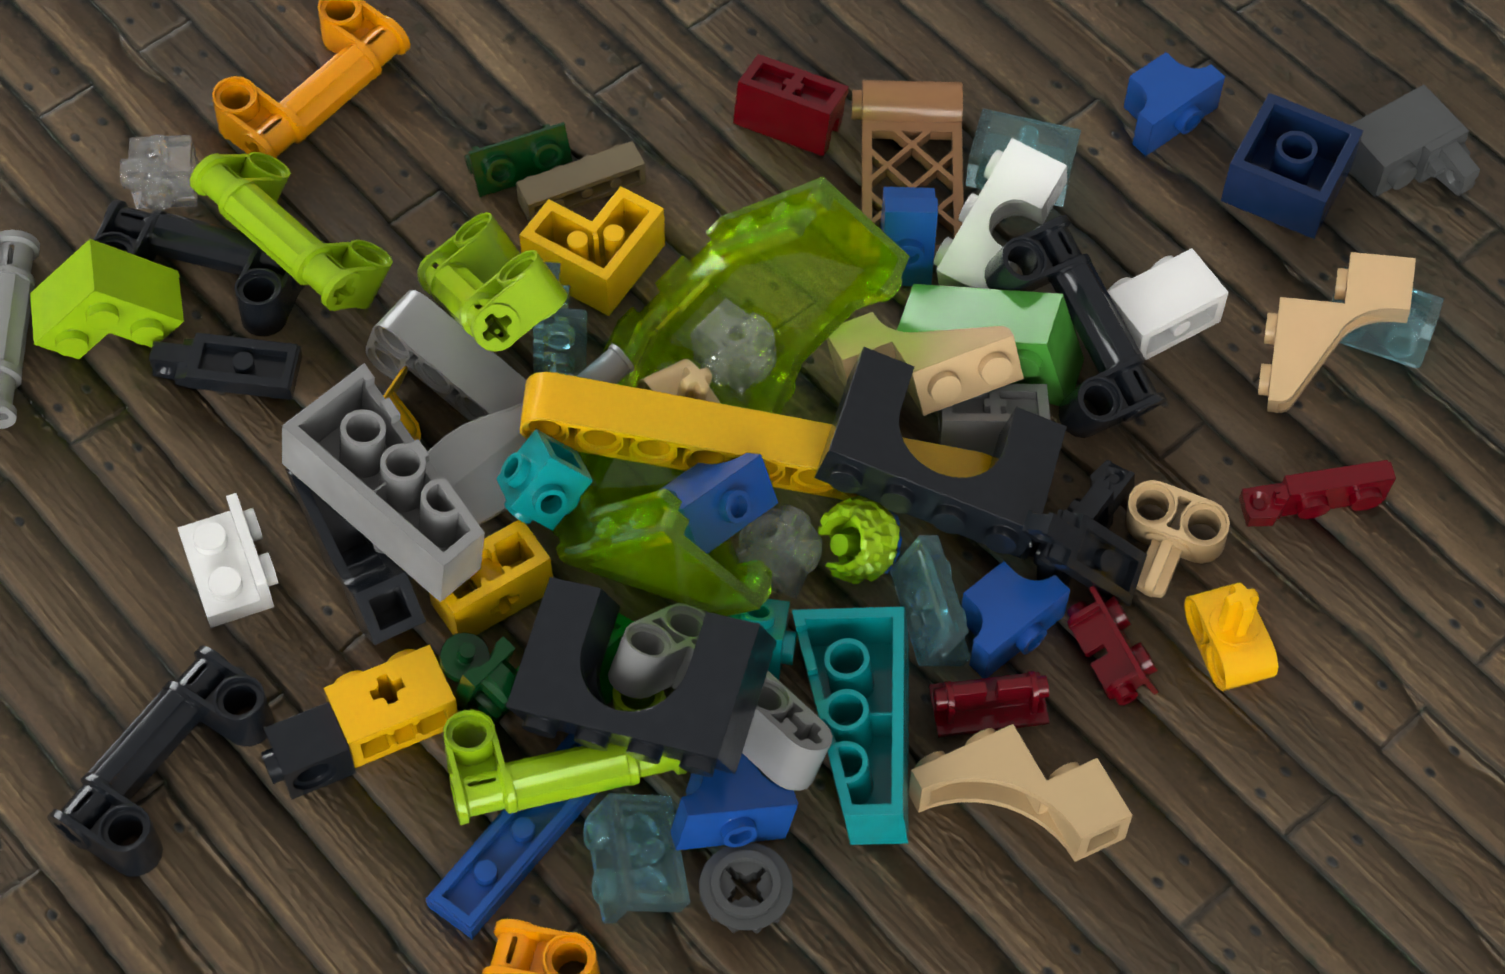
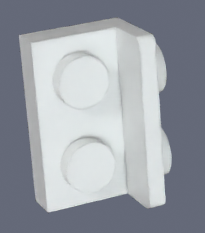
[177,493,279,628]

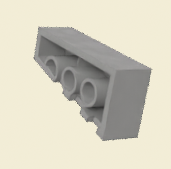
[282,363,485,602]

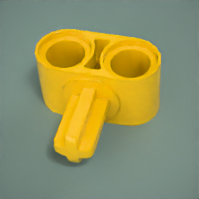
[1184,582,1278,691]

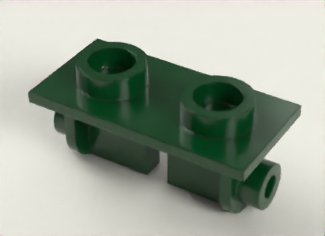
[464,122,573,197]

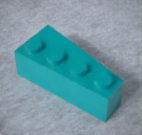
[792,606,909,845]

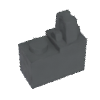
[1350,84,1480,198]

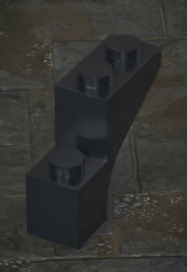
[285,468,426,645]

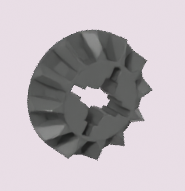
[699,843,793,934]

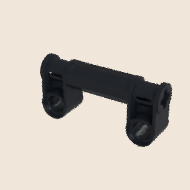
[93,199,306,337]
[984,215,1167,438]
[47,645,274,876]

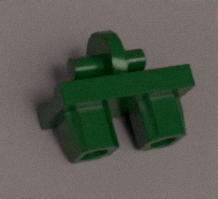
[439,632,518,725]

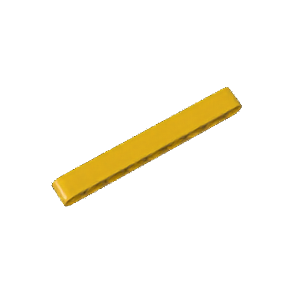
[520,372,992,507]

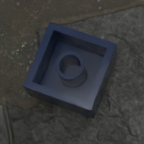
[1221,93,1364,239]

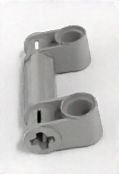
[0,229,40,429]

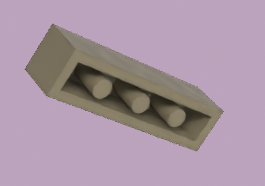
[516,141,646,222]

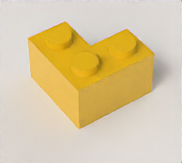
[519,186,665,316]

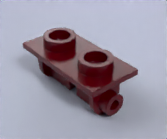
[1067,585,1159,705]
[928,671,1050,737]

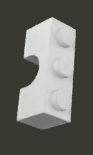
[933,138,1067,289]

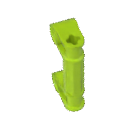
[190,152,393,311]
[417,212,568,352]
[443,687,687,825]

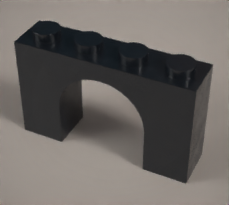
[814,347,1067,558]
[506,577,777,777]

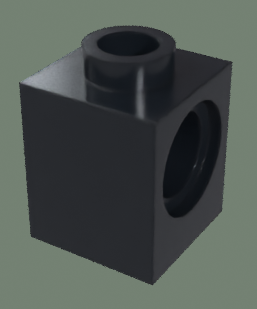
[260,702,356,800]

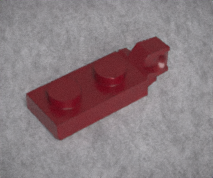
[1239,460,1396,527]

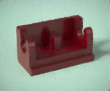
[733,54,849,156]

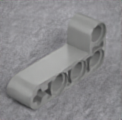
[365,290,526,421]
[608,603,833,791]

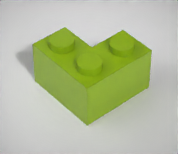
[30,239,184,359]

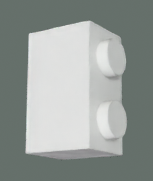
[1108,248,1229,360]

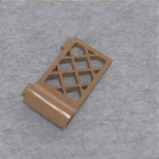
[851,80,964,260]

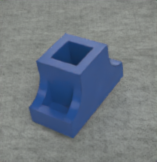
[1124,52,1225,156]
[880,187,938,286]
[660,453,778,558]
[959,561,1070,678]
[670,753,798,851]

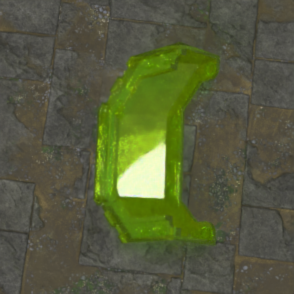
[550,177,910,616]

